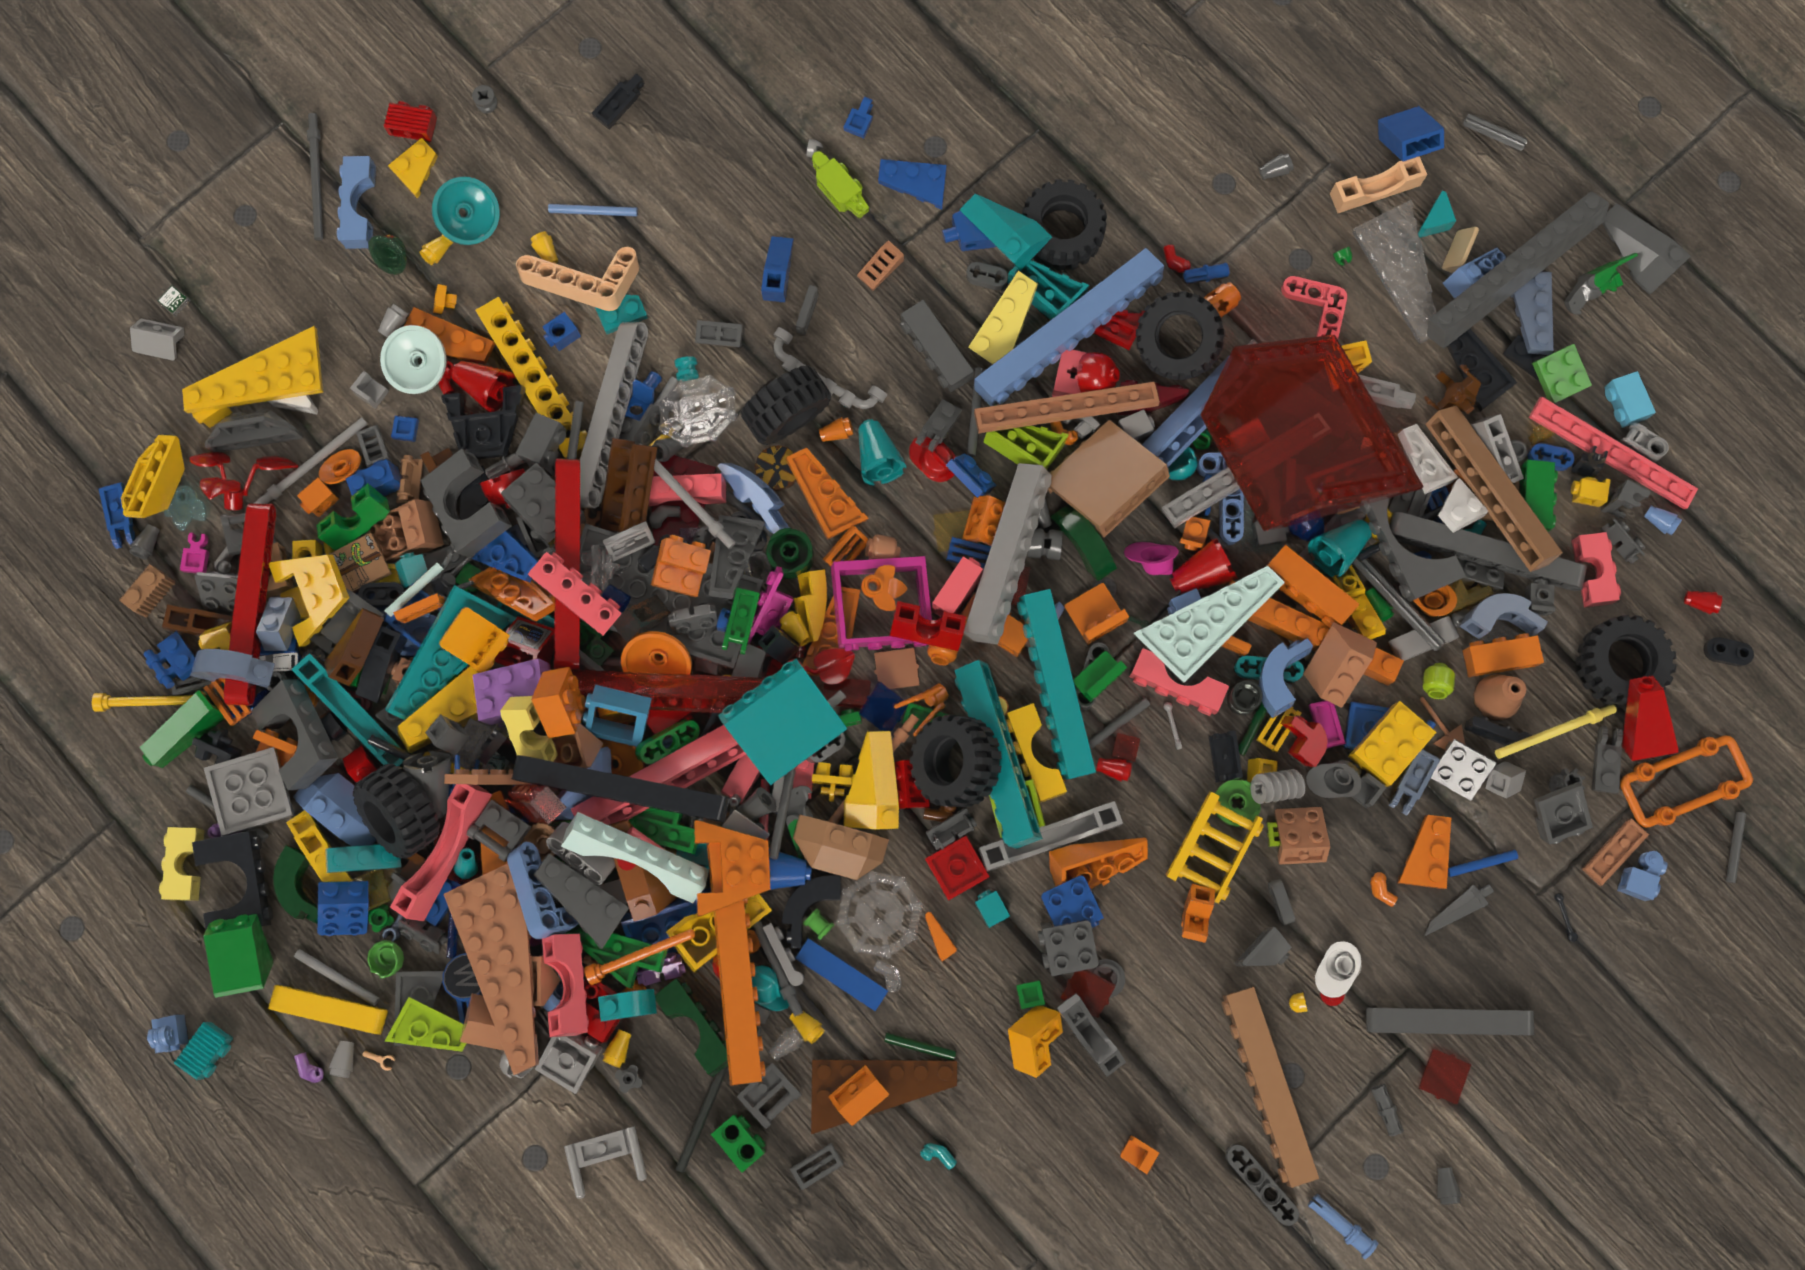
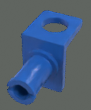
[625,371,662,421]

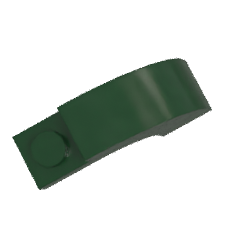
[1050,504,1117,581]
[273,845,318,924]

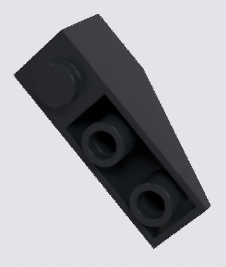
[356,626,407,703]

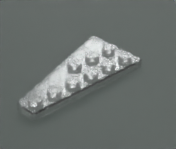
[1352,199,1437,344]

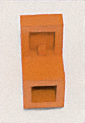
[1181,884,1215,943]

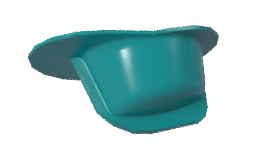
[752,966,789,1011]

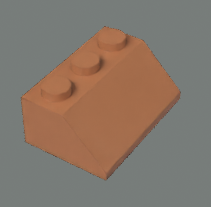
[1304,622,1377,708]

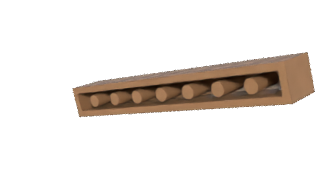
[1425,405,1563,572]
[1221,987,1319,1188]

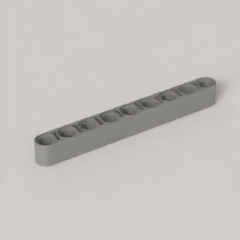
[580,322,648,508]

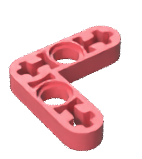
[1281,276,1347,350]

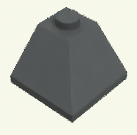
[1234,927,1292,967]

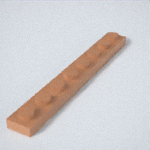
[974,382,1160,434]

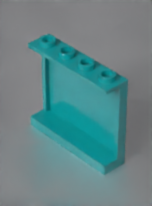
[718,659,847,785]

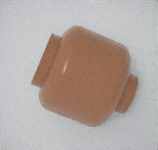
[865,534,901,560]

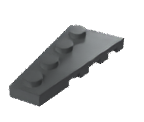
[534,854,629,949]

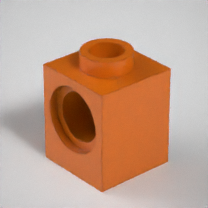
[297,478,339,517]

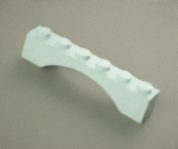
[561,812,709,903]

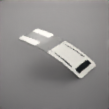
[259,653,298,672]

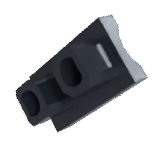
[192,727,243,765]

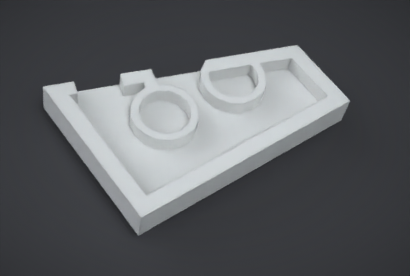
[1398,424,1458,494]

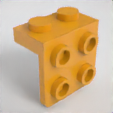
[439,607,510,673]

